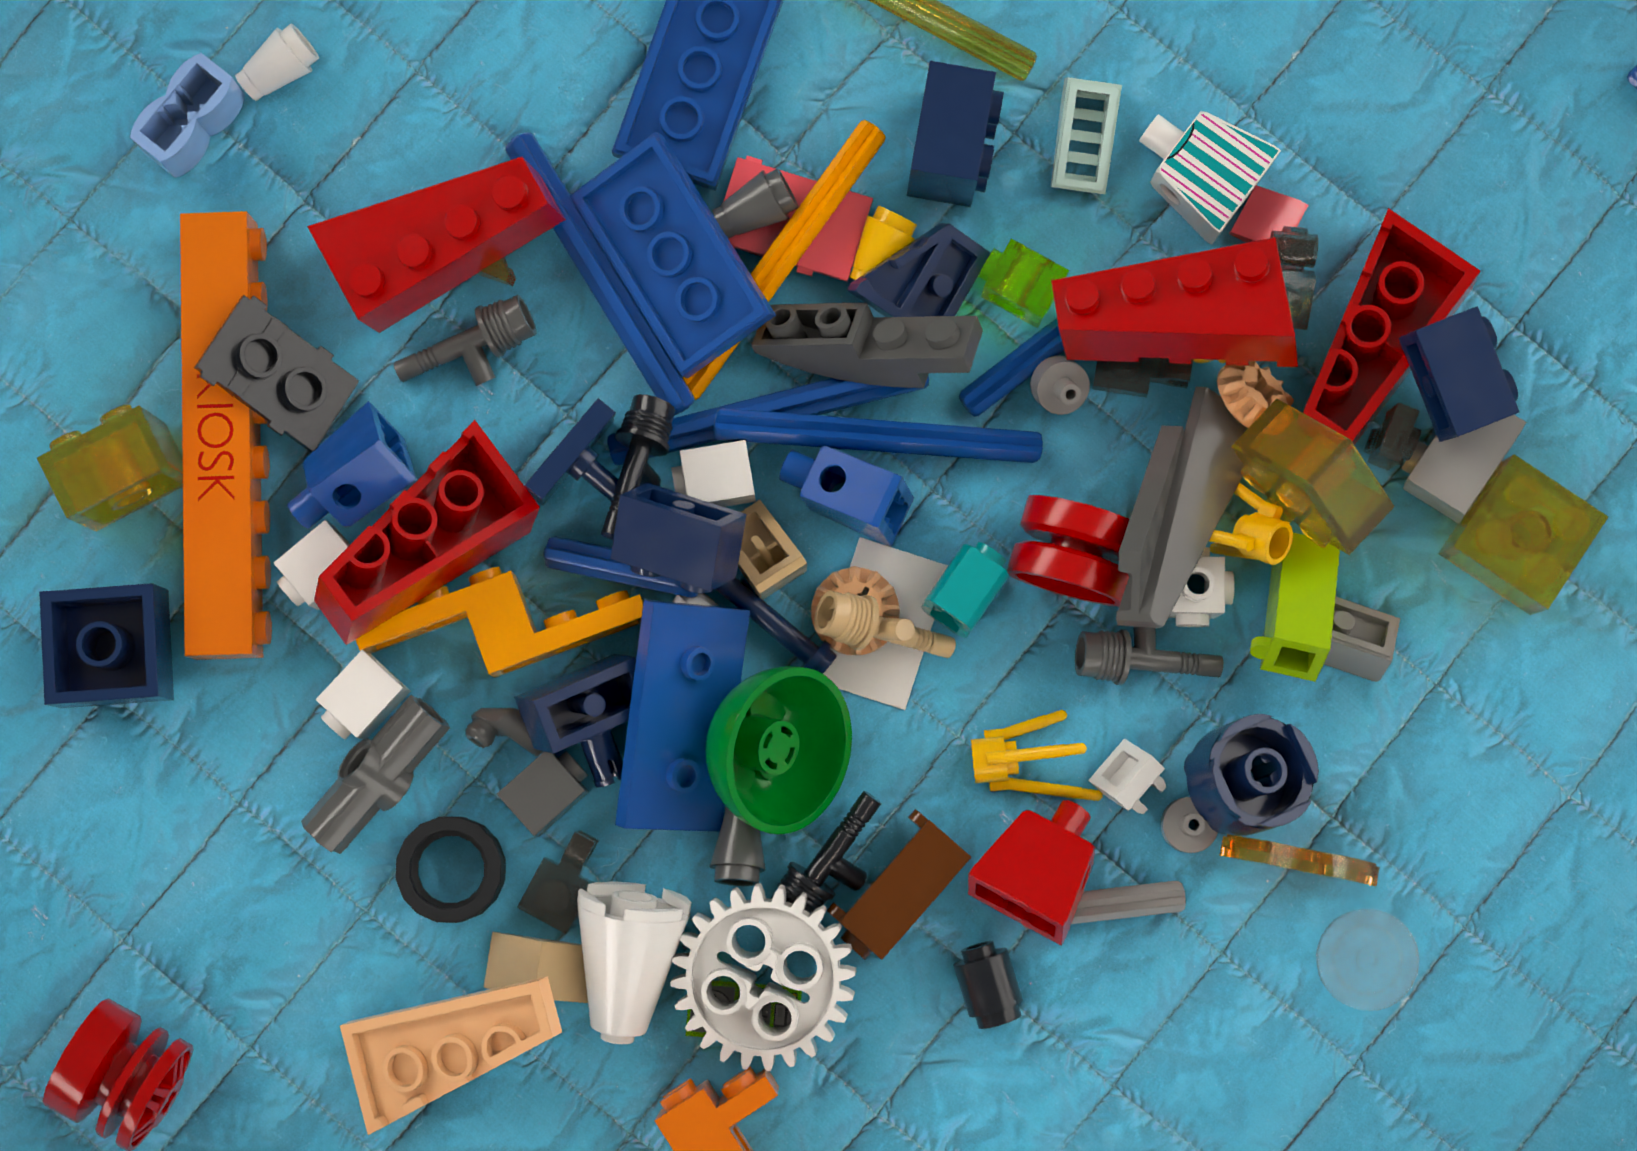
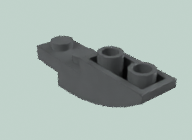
[751,302,983,388]

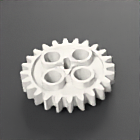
[670,883,856,1071]

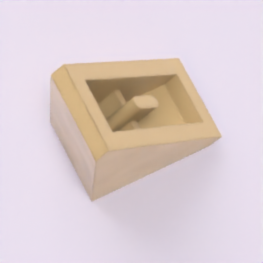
[738,500,807,600]
[484,931,588,1003]

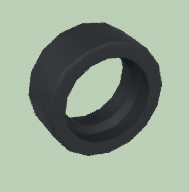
[396,817,506,923]

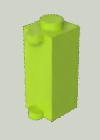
[1250,533,1341,682]

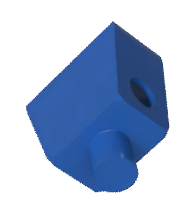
[287,401,417,529]
[779,446,914,547]

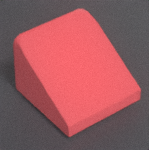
[1229,185,1309,257]

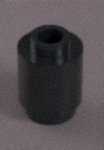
[953,941,1023,1029]

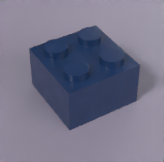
[907,61,1004,207]
[39,583,174,708]

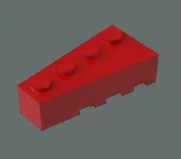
[307,157,566,333]
[1297,208,1481,461]
[1051,237,1298,367]
[314,420,540,645]

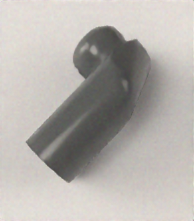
[465,708,543,757]

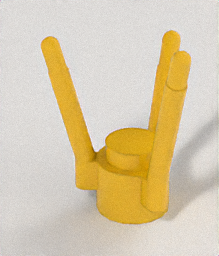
[1209,482,1293,565]
[971,710,1103,801]

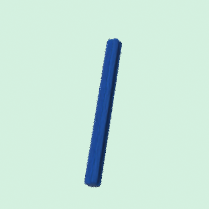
[506,132,694,415]
[607,375,929,466]
[714,408,1043,463]

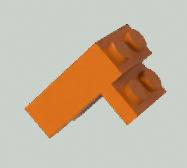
[654,1066,779,1151]

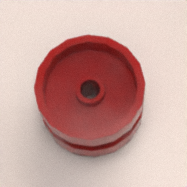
[1007,495,1130,607]

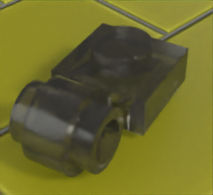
[1270,226,1318,330]

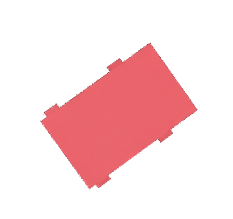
[723,155,873,282]

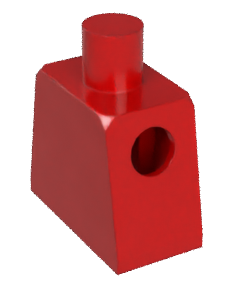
[968,800,1095,946]

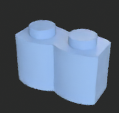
[130,53,245,178]

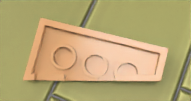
[340,976,562,1135]

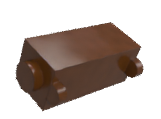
[826,809,972,960]

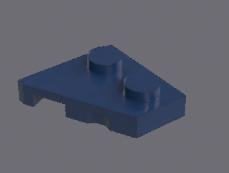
[847,223,991,317]

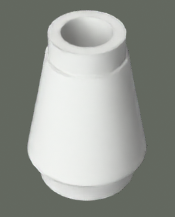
[235,23,319,101]

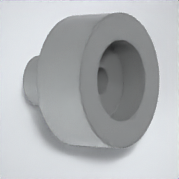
[1030,356,1090,415]
[1160,797,1218,853]

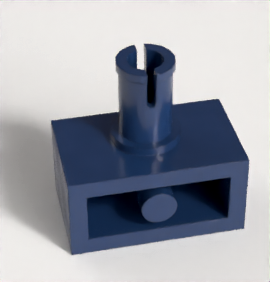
[1398,306,1519,442]
[610,483,747,593]
[514,654,636,787]

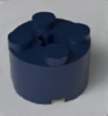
[1184,714,1319,836]

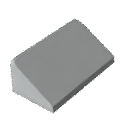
[1324,596,1400,682]

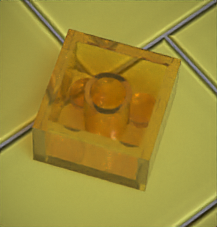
[1231,398,1395,555]
[37,405,183,531]
[1438,454,1608,615]

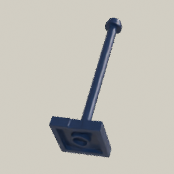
[525,398,837,674]

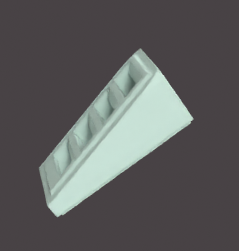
[1051,77,1122,194]

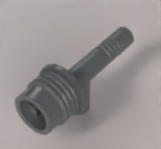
[393,295,537,386]
[1075,626,1224,685]

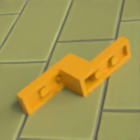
[356,567,644,678]

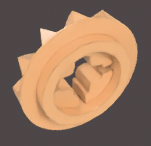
[1217,361,1296,436]
[811,566,900,656]

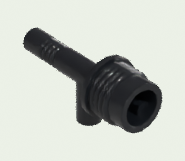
[601,394,676,540]
[771,791,882,914]

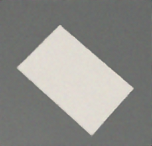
[823,537,948,710]

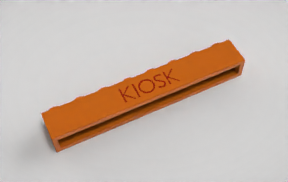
[180,211,272,660]

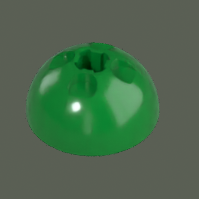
[706,666,852,835]

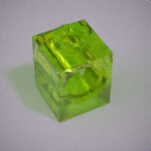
[978,238,1069,328]

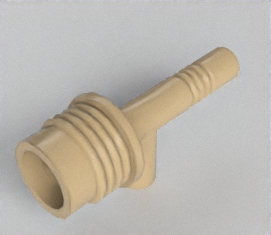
[814,590,956,658]

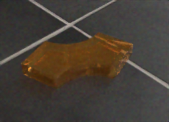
[1219,834,1380,886]

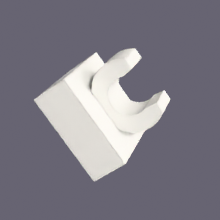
[1088,739,1166,814]

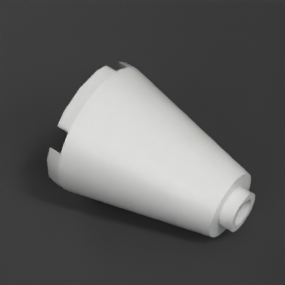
[577,881,692,1044]

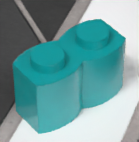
[921,542,1009,638]

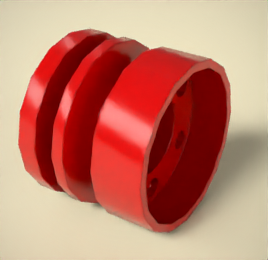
[42,998,194,1151]

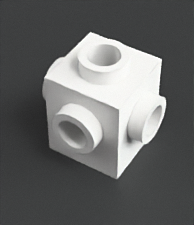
[1169,547,1234,627]

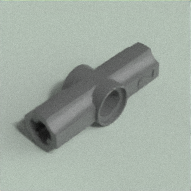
[301,695,450,854]

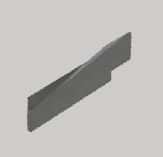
[1116,387,1264,628]

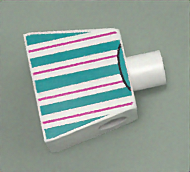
[1139,111,1281,245]

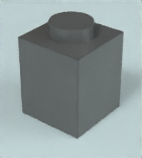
[497,751,589,837]

